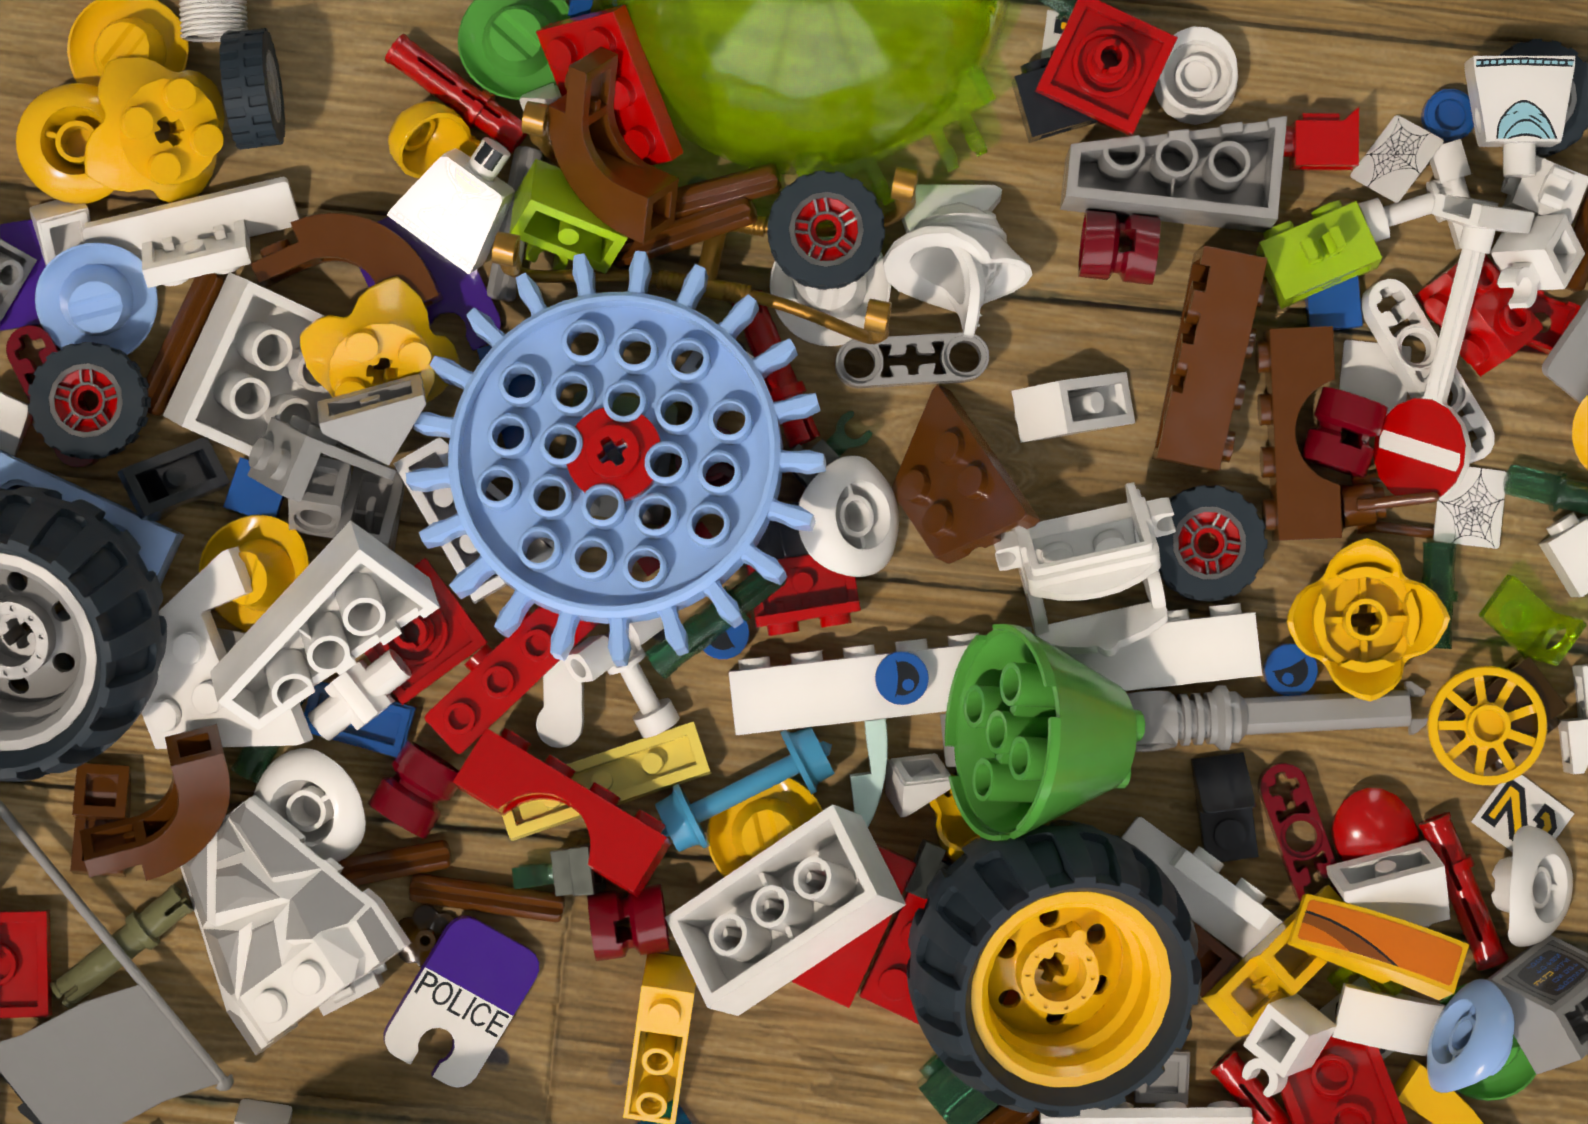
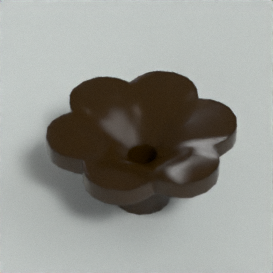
[398,905,455,968]

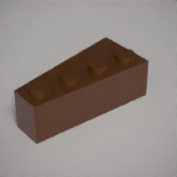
[1152,245,1268,472]

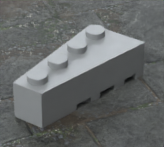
[1060,116,1287,233]

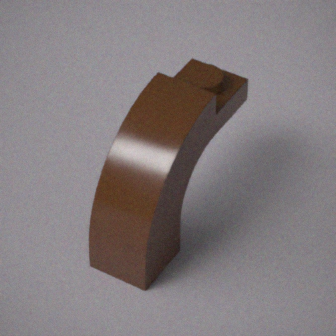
[548,47,679,244]
[250,213,444,308]
[79,724,230,881]

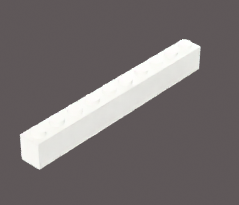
[729,603,1262,735]

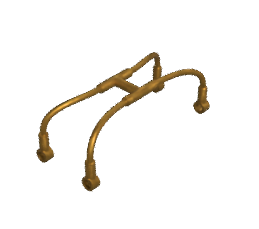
[492,101,918,344]

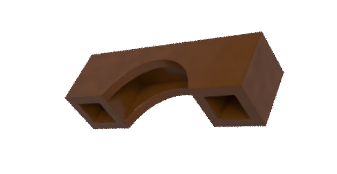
[1255,326,1342,541]

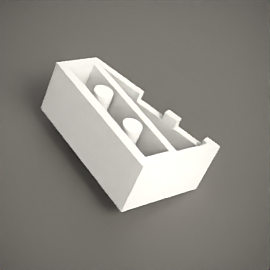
[393,437,554,604]

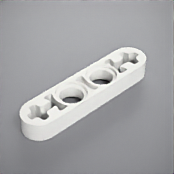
[1360,279,1495,463]

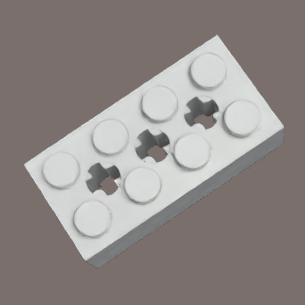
[665,804,906,1016]

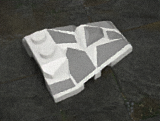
[180,795,411,1055]

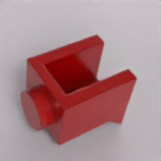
[1283,107,1359,171]

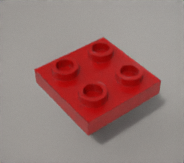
[1035,0,1178,136]
[364,558,489,705]

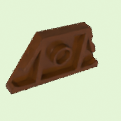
[892,384,1040,564]

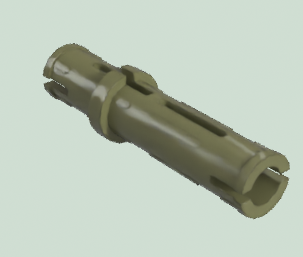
[50,884,194,1009]

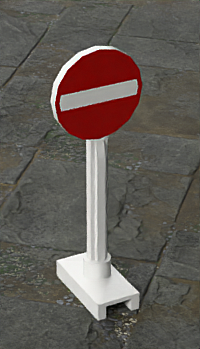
[1373,193,1535,500]

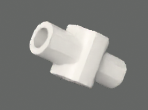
[308,649,412,741]

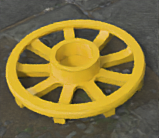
[1427,666,1547,785]

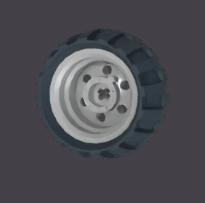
[0,486,167,781]

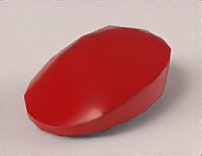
[1331,788,1419,862]

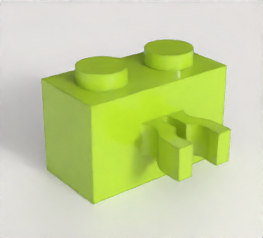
[509,159,628,274]
[1256,200,1382,310]

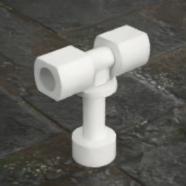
[1358,139,1471,250]
[564,617,680,738]

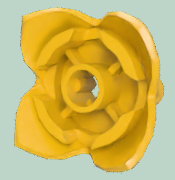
[84,57,225,203]
[300,276,459,403]
[1286,538,1450,702]

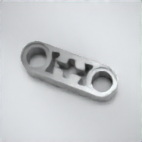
[835,332,989,389]

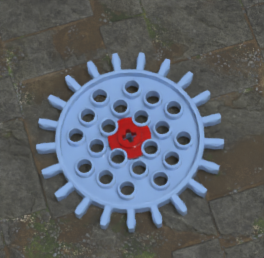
[406,251,826,666]

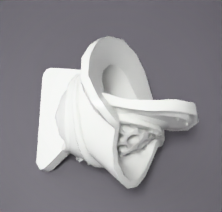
[883,185,1033,338]

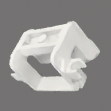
[994,482,1176,657]

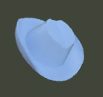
[35,243,158,355]
[1427,979,1515,1093]

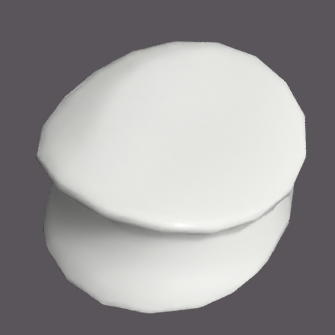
[1154,26,1238,125]

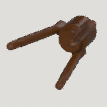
[1340,472,1440,539]

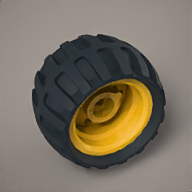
[907,820,1202,1117]

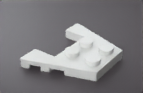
[141,547,313,749]

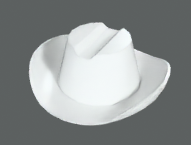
[770,237,891,346]
[799,456,899,577]
[253,748,366,862]
[1491,825,1573,947]

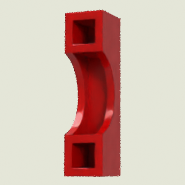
[453,728,671,898]

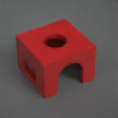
[1525,290,1581,354]

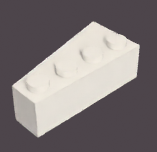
[210,520,440,730]

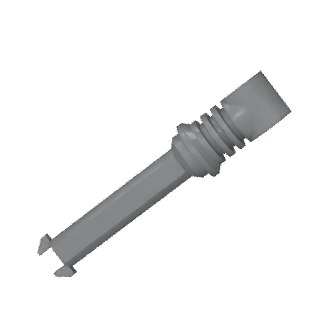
[1127,681,1428,752]

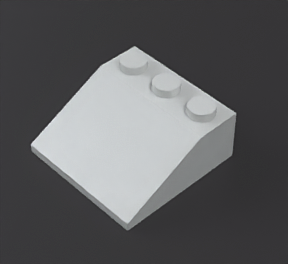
[163,273,375,459]

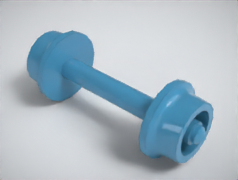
[655,727,835,852]

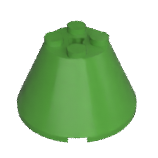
[945,624,1145,841]

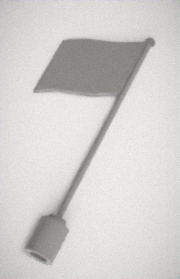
[0,800,234,1124]

